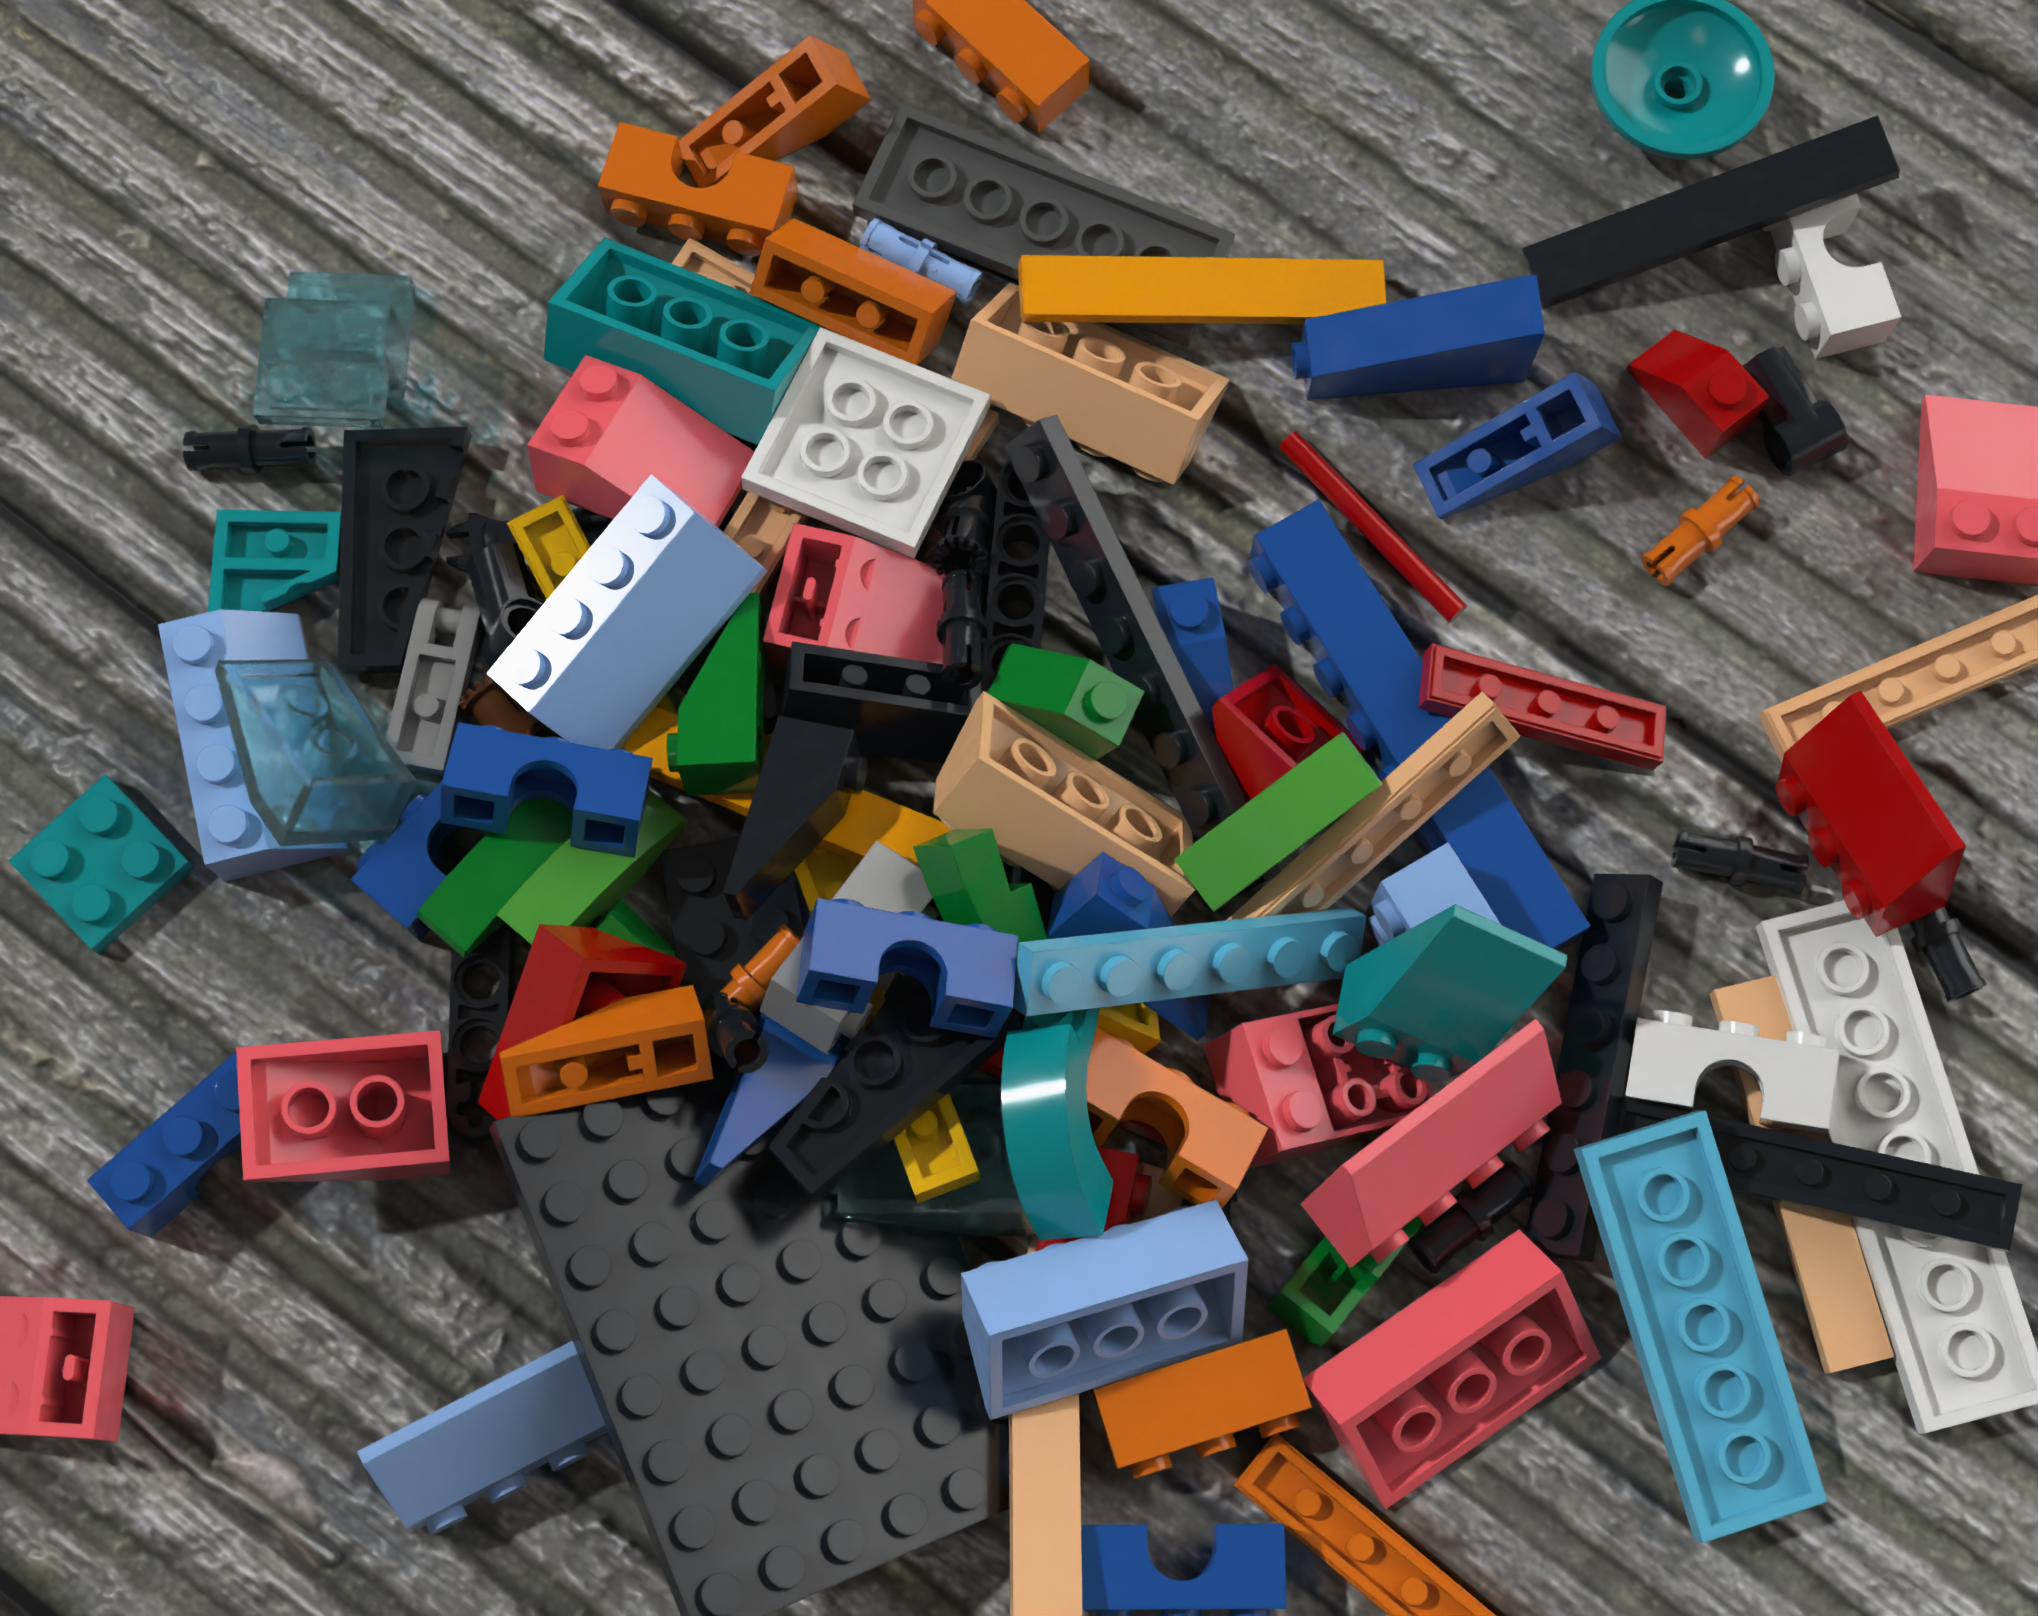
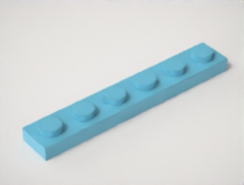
[1013,907,1366,1016]

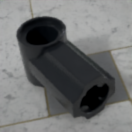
[1742,346,1848,477]
[466,542,543,668]

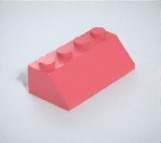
[1301,1019,1562,1268]
[1303,1230,1602,1510]

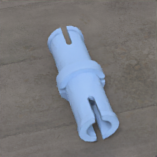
[859,218,983,308]

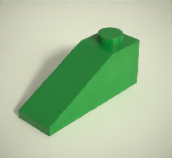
[667,592,767,796]

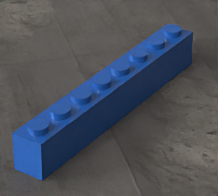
[1248,500,1590,951]

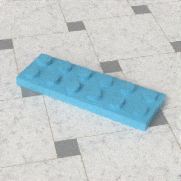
[1574,1110,1828,1543]

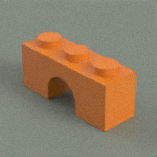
[598,122,799,256]
[1086,1026,1268,1209]

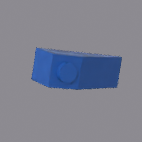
[1413,372,1622,519]
[1150,577,1234,737]
[1046,851,1210,1041]
[693,1012,848,1187]

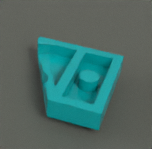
[207,510,341,612]

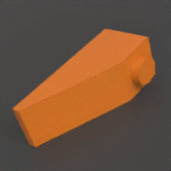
[679,35,872,188]
[499,985,713,1117]

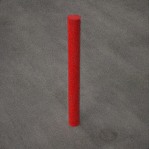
[1279,431,1467,623]

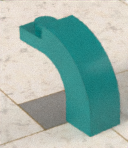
[1001,1008,1114,1241]

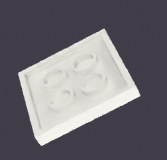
[741,327,991,559]

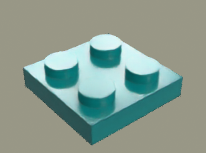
[8,774,195,955]

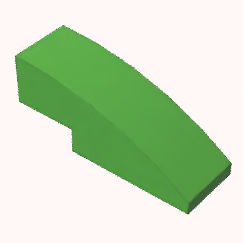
[1174,732,1383,912]
[496,789,688,945]

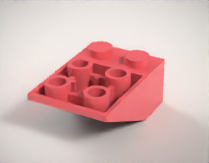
[763,523,970,667]
[1203,1004,1434,1169]
[0,1296,135,1442]

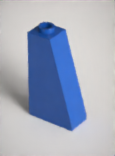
[1291,275,1545,400]

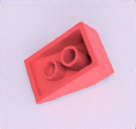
[527,355,755,528]
[1913,394,2038,586]
[236,1030,451,1182]

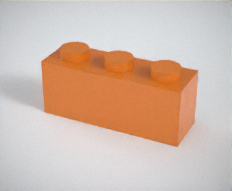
[912,0,1090,134]
[749,218,957,365]
[1092,1329,1312,1479]

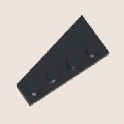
[337,427,472,674]

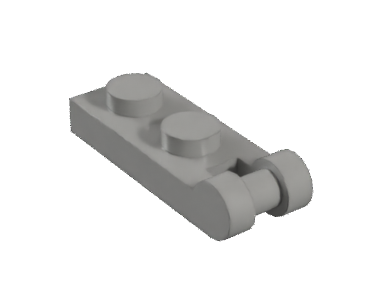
[381,598,485,776]

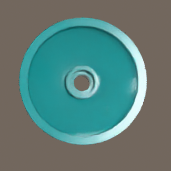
[1590,0,1775,160]

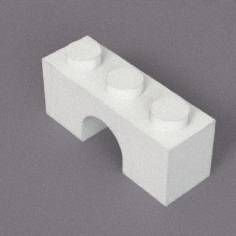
[1762,193,1901,359]
[1625,1010,1840,1135]

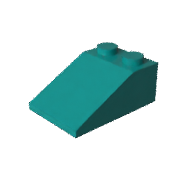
[1332,904,1568,1082]

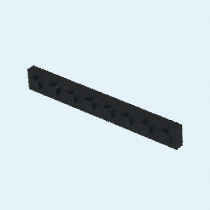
[1004,415,1281,897]

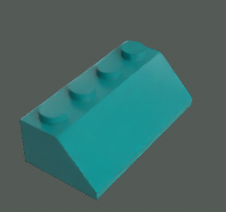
[544,237,825,445]

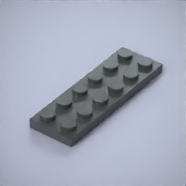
[852,103,1235,347]

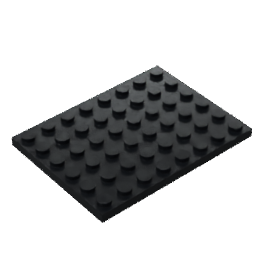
[489,1037,1010,1616]

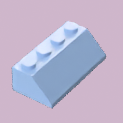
[487,474,768,750]
[158,609,349,882]
[961,1200,1248,1420]
[357,1341,608,1535]

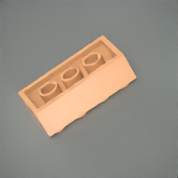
[951,283,1230,485]
[933,691,1194,917]

